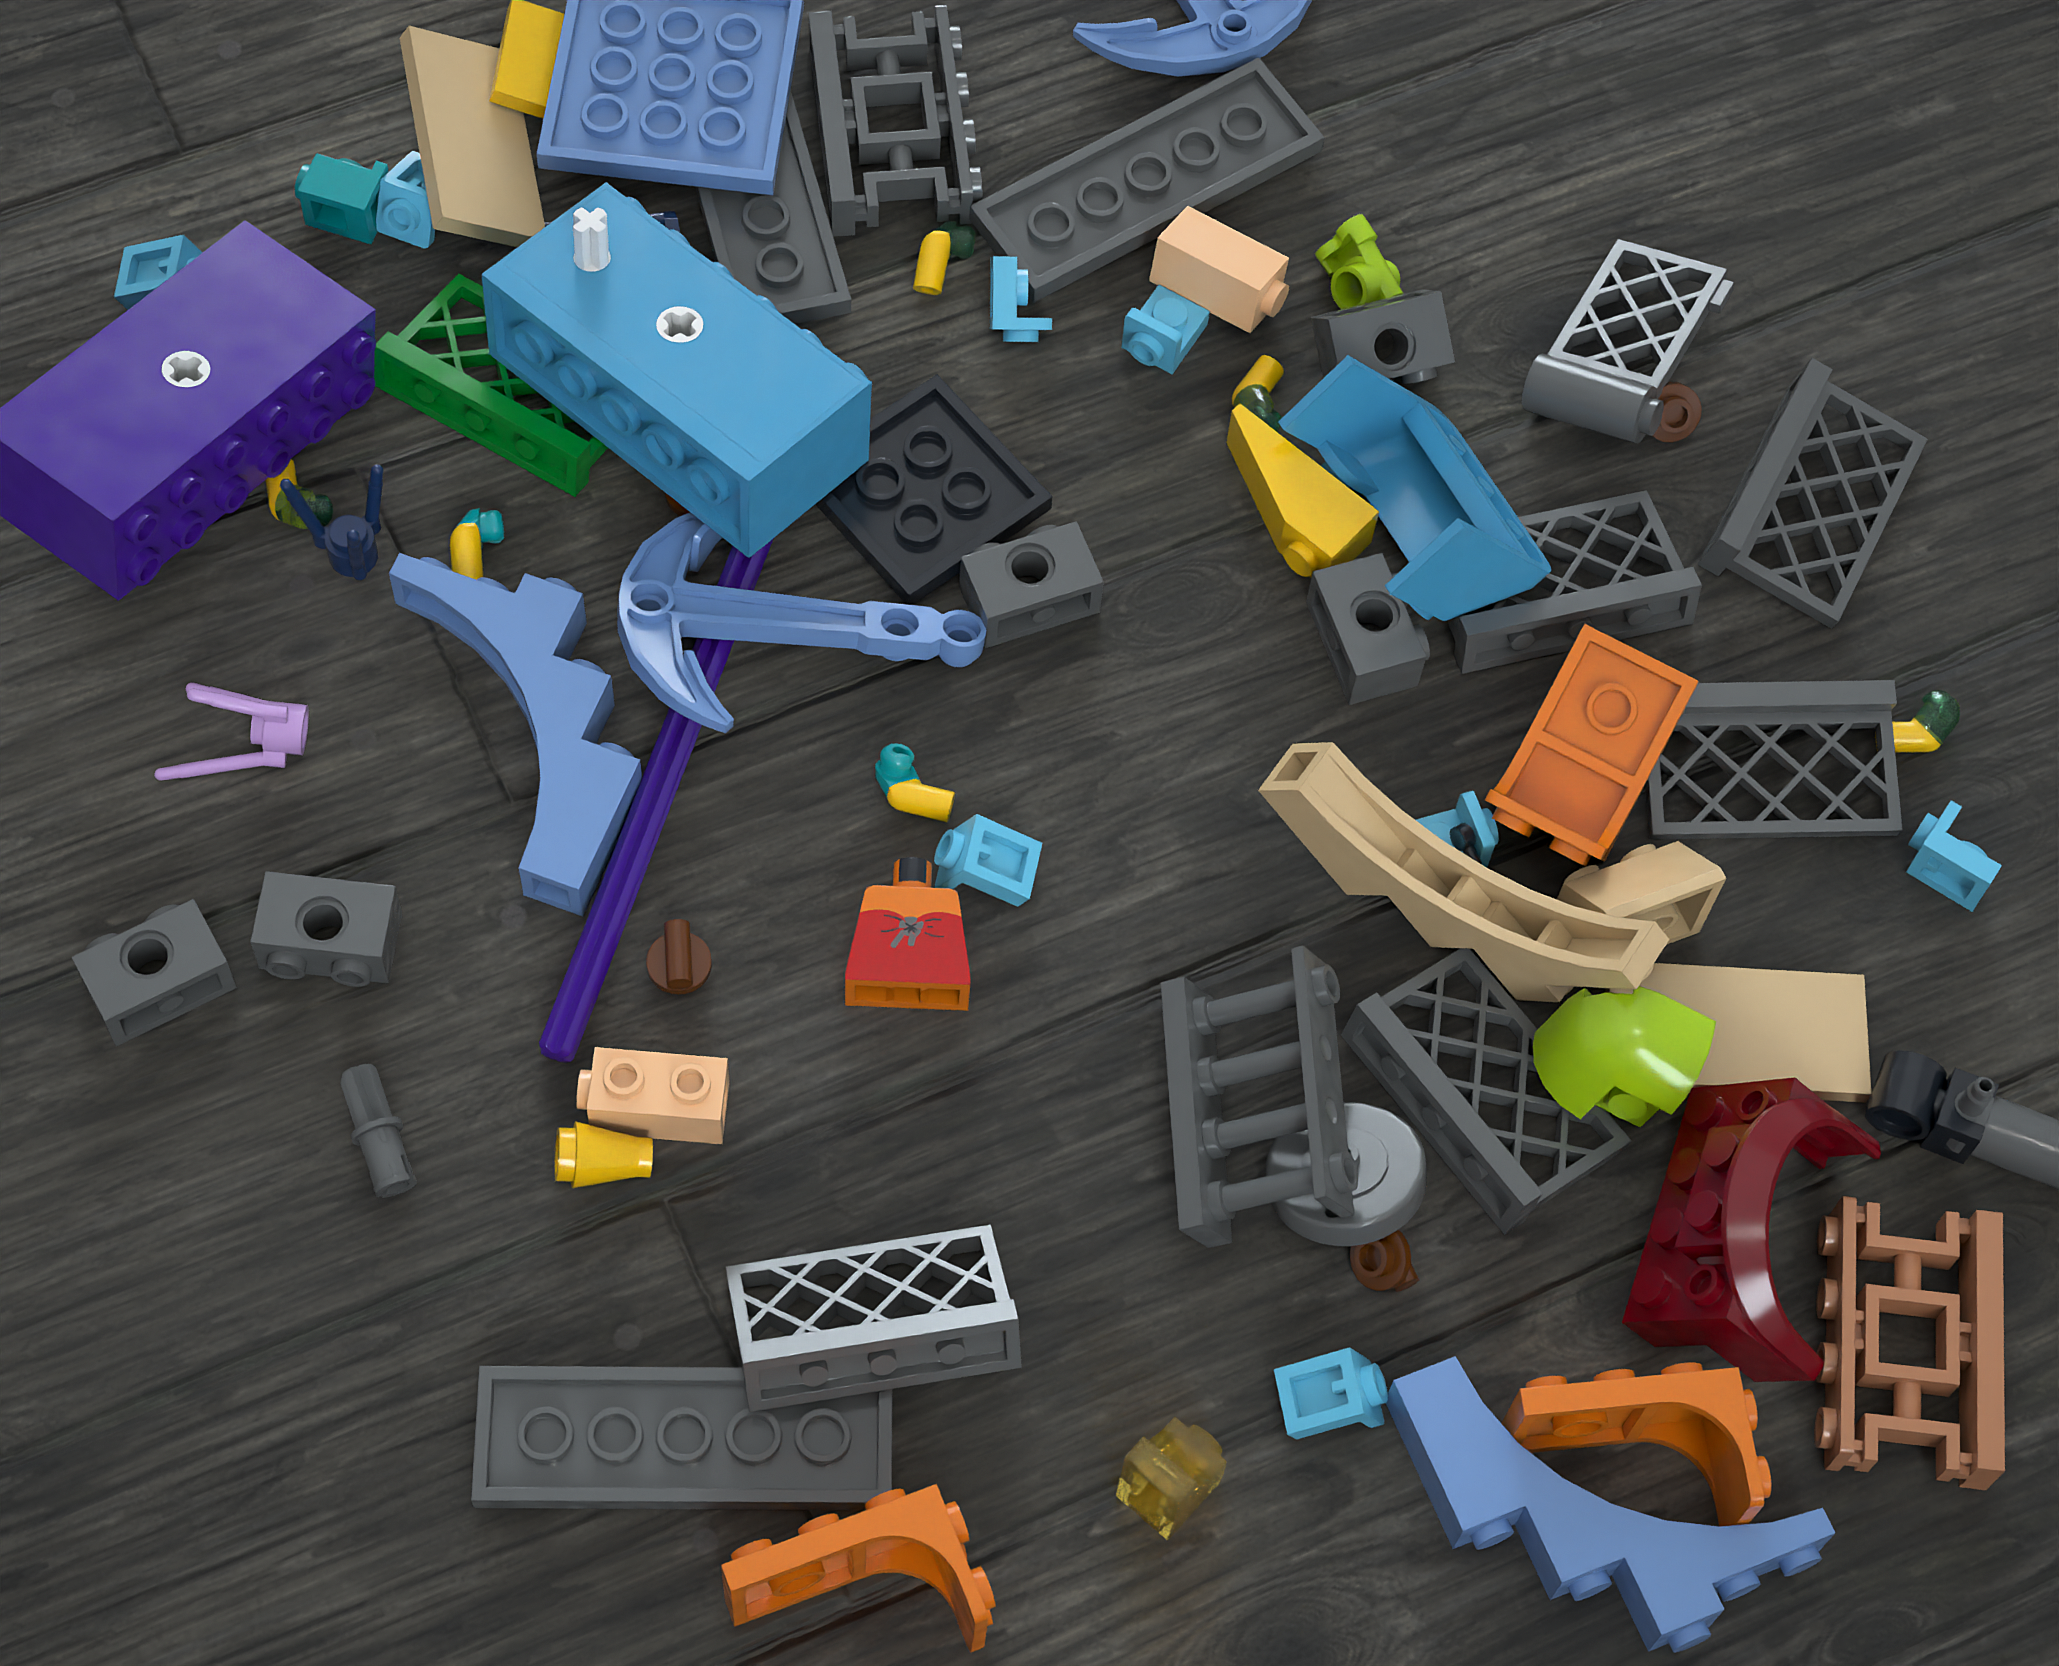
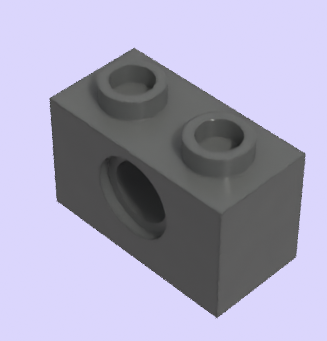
[1311,290,1455,384]
[959,521,1104,648]
[1306,553,1430,705]
[250,871,402,987]
[72,899,237,1047]

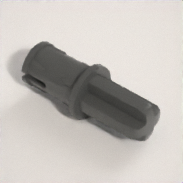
[340,1064,417,1198]

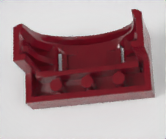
[1622,1077,1881,1382]

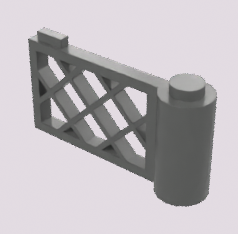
[1522,239,1734,444]

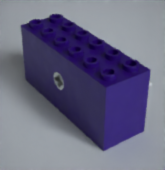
[0,221,376,601]

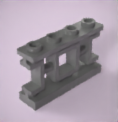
[808,5,983,237]

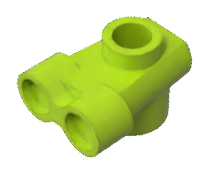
[1315,214,1404,309]

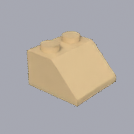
[1557,841,1726,945]

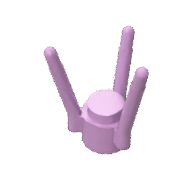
[154,683,309,781]

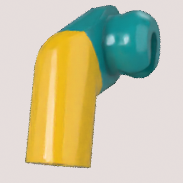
[450,508,504,580]
[875,743,955,822]

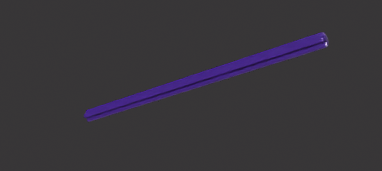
[539,538,774,1063]

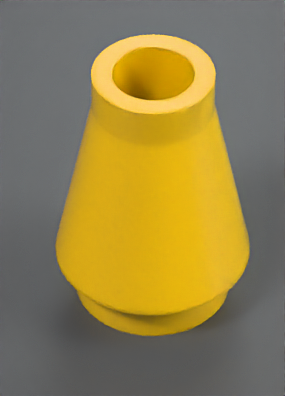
[554,1121,653,1188]

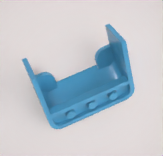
[1278,355,1551,621]

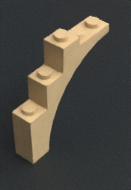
[1258,742,1670,1002]

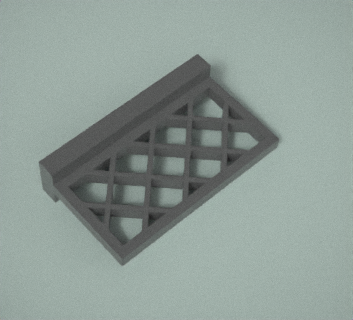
[1697,358,1928,629]
[1447,490,1702,674]
[1645,680,1903,840]
[1341,948,1632,1235]
[726,1224,1022,1412]

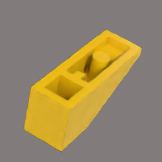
[1226,403,1379,578]

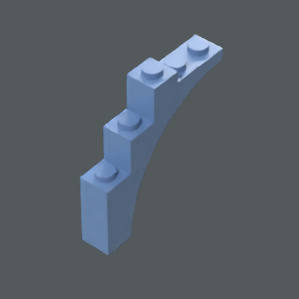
[389,553,642,917]
[1386,1356,1835,1653]

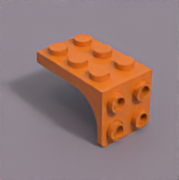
[1485,624,1699,866]
[1501,1362,1771,1526]
[721,1484,996,1652]

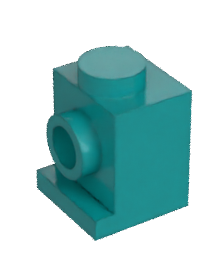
[295,153,389,244]

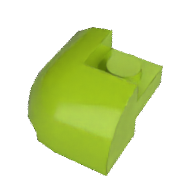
[1533,986,1716,1127]

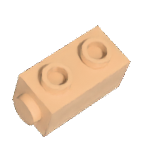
[1149,206,1289,333]
[577,1047,729,1144]

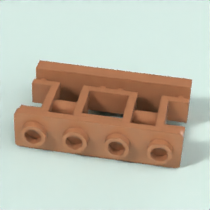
[1814,1196,2005,1490]

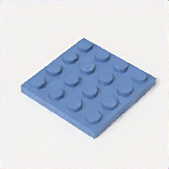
[536,0,804,195]

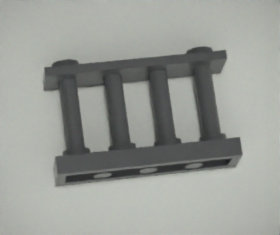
[1161,946,1358,1248]

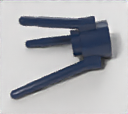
[280,464,384,580]

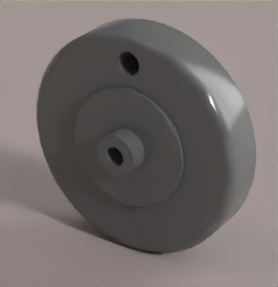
[1266,1102,1427,1246]

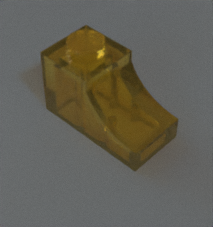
[1116,1417,1227,1541]

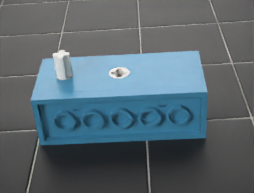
[482,182,872,558]

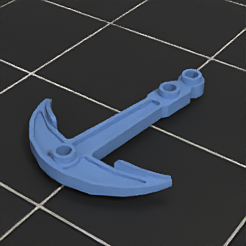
[1073,0,1312,77]
[617,512,987,733]

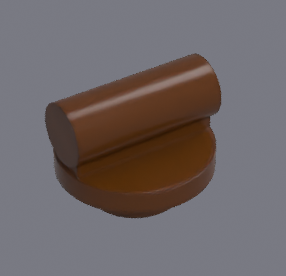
[1652,382,1702,442]
[646,919,712,994]
[1350,1229,1419,1292]

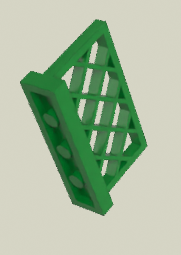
[374,274,608,497]

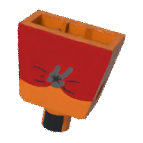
[845,857,970,1011]

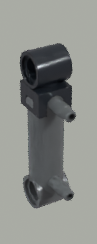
[1865,1050,2059,1190]

